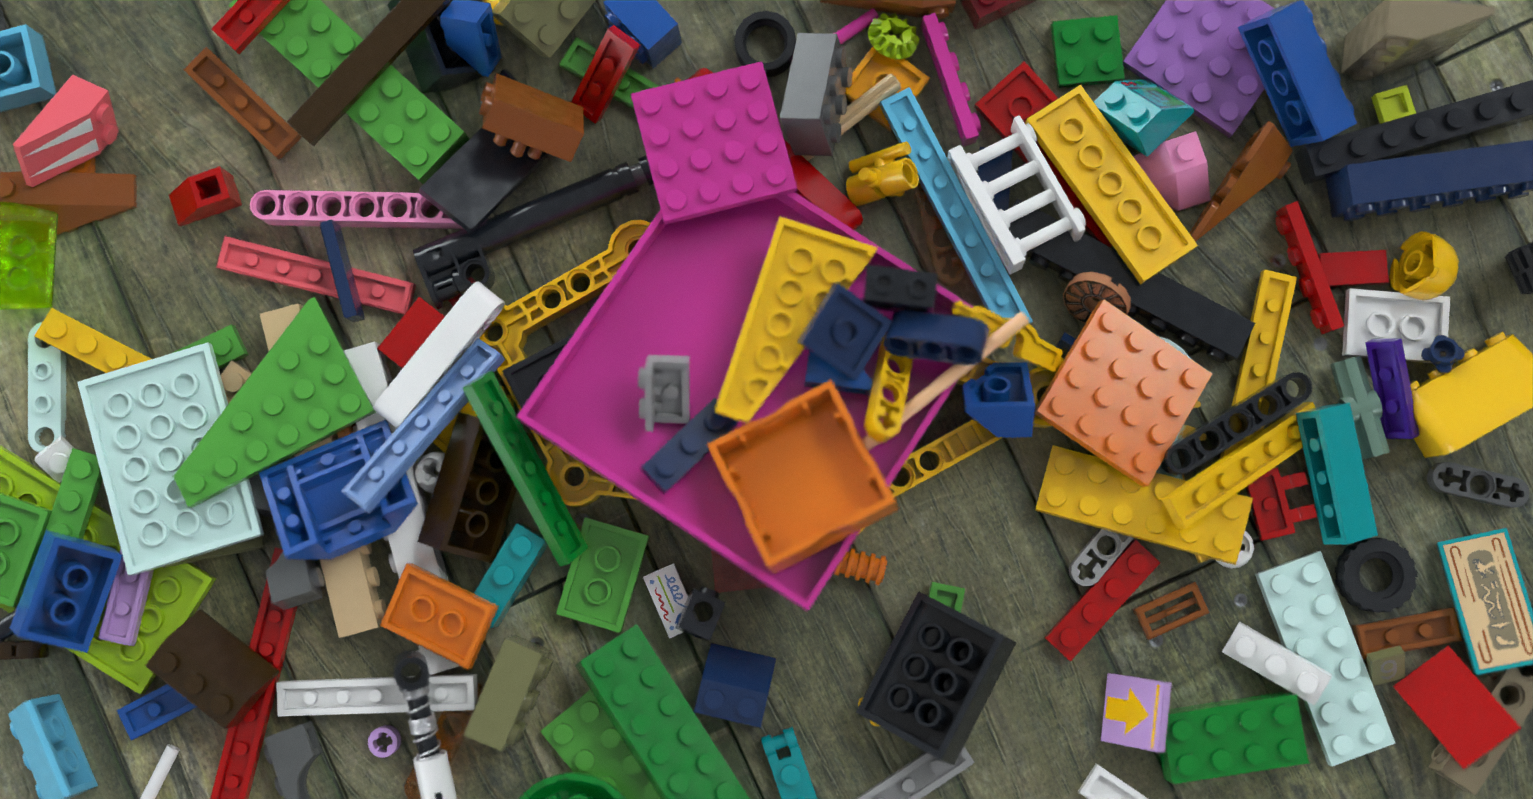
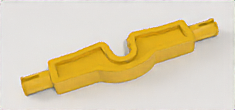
[952,301,1064,372]

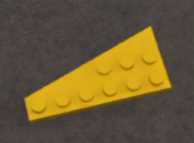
[715,217,878,423]

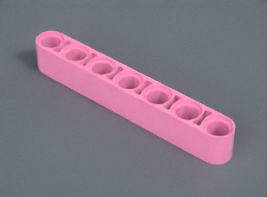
[250,190,463,229]

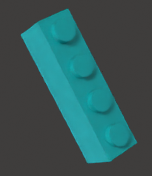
[1296,403,1378,545]

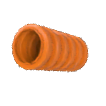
[834,548,887,586]

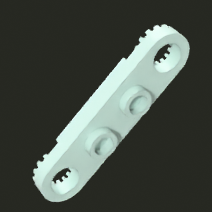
[28,322,66,453]

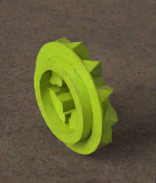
[868,13,920,59]

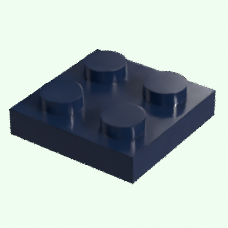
[797,283,892,380]

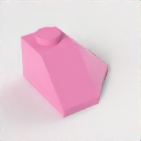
[1133,131,1210,212]

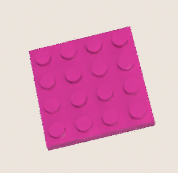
[631,61,797,225]

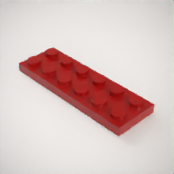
[974,61,1112,247]

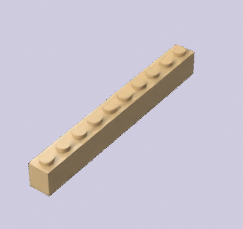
[260,304,387,638]

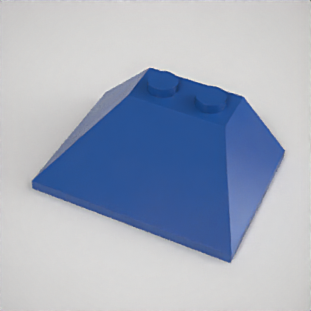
[259,419,418,559]

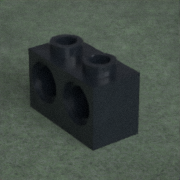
[862,265,938,313]

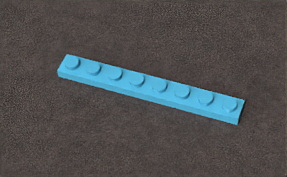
[879,87,1033,324]

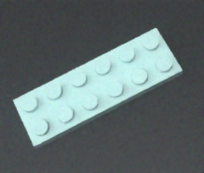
[1255,551,1395,766]

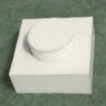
[34,435,74,483]

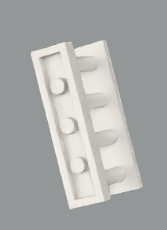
[947,115,1086,275]

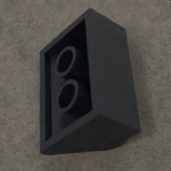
[387,0,494,93]

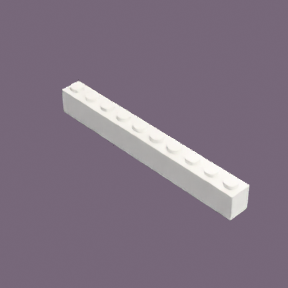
[344,341,460,675]

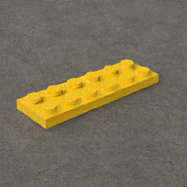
[1025,85,1198,284]
[1035,445,1253,565]

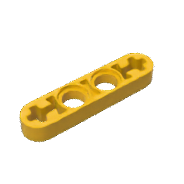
[865,332,913,443]

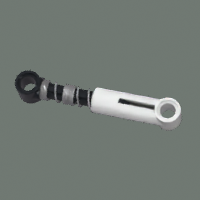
[393,650,457,799]

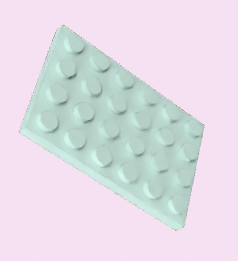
[77,342,264,576]

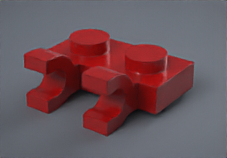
[1246,467,1317,541]

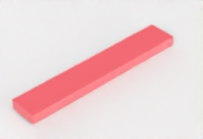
[216,236,416,315]

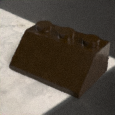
[145,610,280,729]

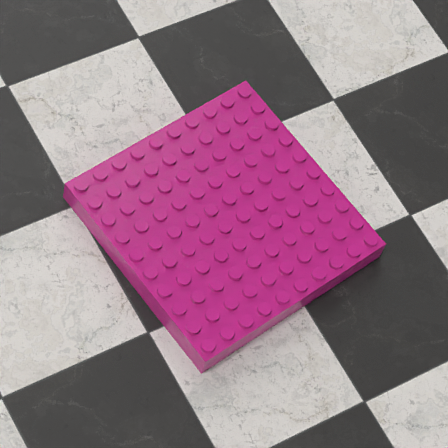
[517,192,973,612]

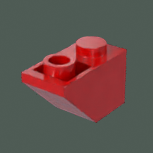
[169,166,242,227]

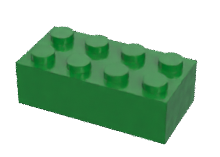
[1159,691,1309,784]

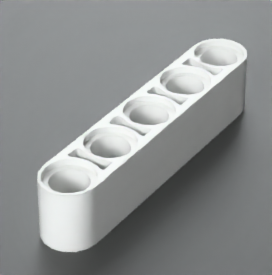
[373,281,505,428]

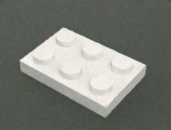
[1342,288,1450,363]

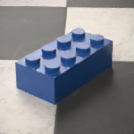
[1237,0,1357,147]

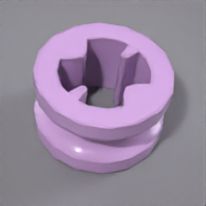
[368,725,401,758]

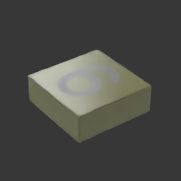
[1367,645,1405,686]

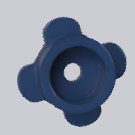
[1421,335,1464,373]

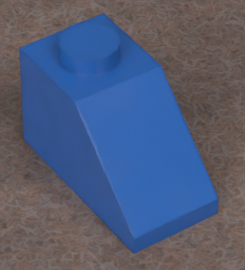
[440,0,502,77]
[804,351,873,396]

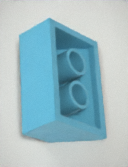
[8,694,98,799]

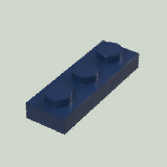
[641,398,739,494]

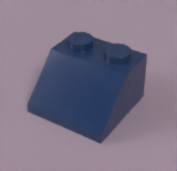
[694,643,776,728]

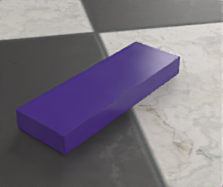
[1365,338,1419,439]

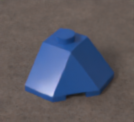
[962,362,1035,438]

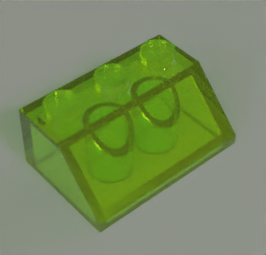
[0,202,58,310]

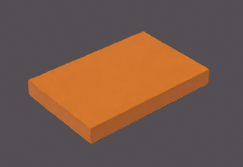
[380,563,499,669]

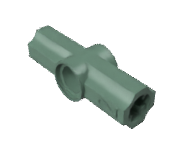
[1330,356,1390,460]

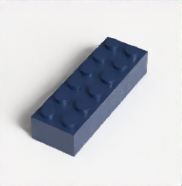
[1326,140,1533,221]

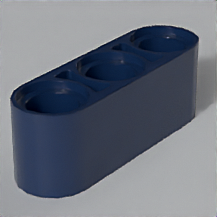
[883,310,990,365]

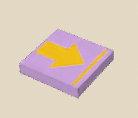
[1101,673,1171,752]

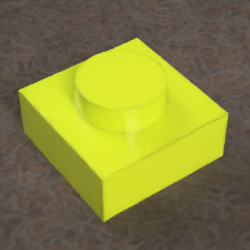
[1371,85,1416,124]

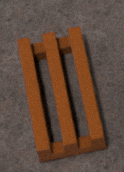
[1132,582,1210,640]

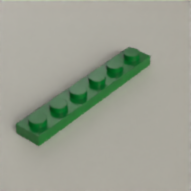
[462,371,588,567]

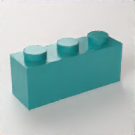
[474,523,548,628]

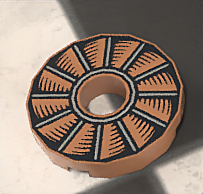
[1063,272,1131,323]

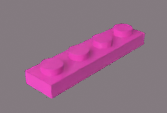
[920,13,981,147]

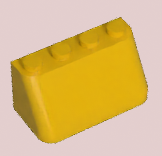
[1410,331,1533,458]

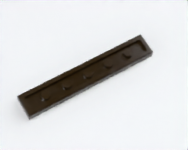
[287,0,450,146]

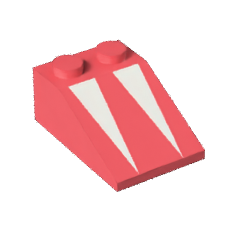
[13,74,118,187]

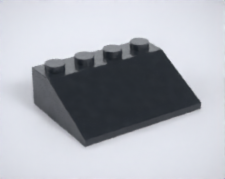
[856,591,1016,765]

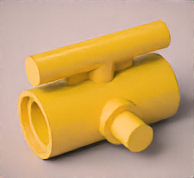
[846,141,919,206]

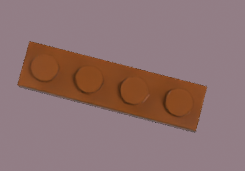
[184,47,302,160]

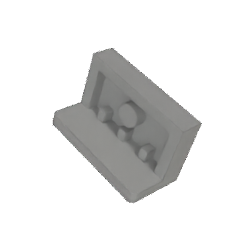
[638,355,690,432]

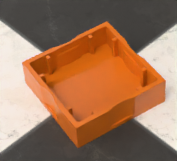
[707,380,899,574]

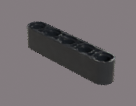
[1161,372,1312,475]

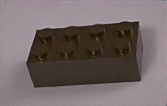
[417,412,534,563]

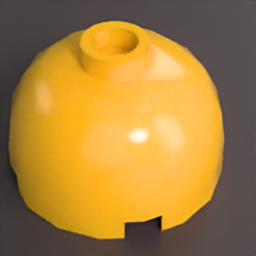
[1389,231,1459,300]

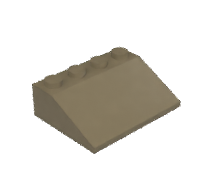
[1341,0,1496,80]

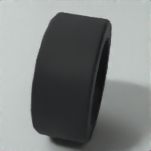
[734,11,796,77]

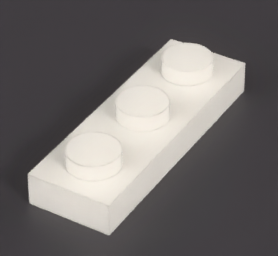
[1222,621,1332,706]

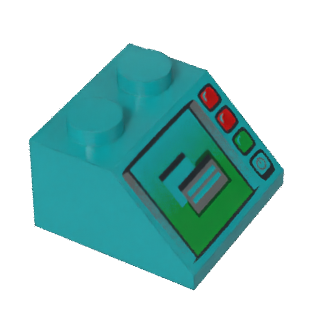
[1094,79,1195,157]

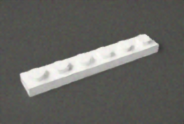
[277,674,478,716]

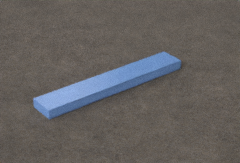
[342,338,505,514]

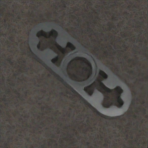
[1427,462,1530,508]

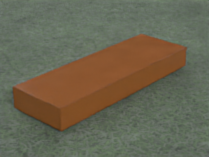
[1352,607,1462,659]

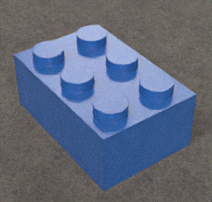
[10,530,123,653]

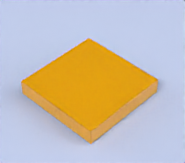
[845,47,930,132]

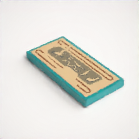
[1436,528,1533,676]

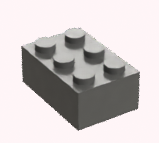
[780,33,852,156]

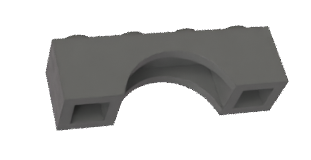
[249,473,324,610]
[264,721,322,799]

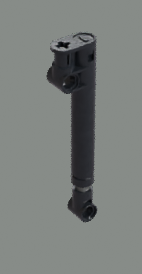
[413,155,654,310]

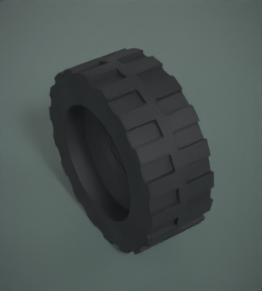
[1334,538,1418,613]

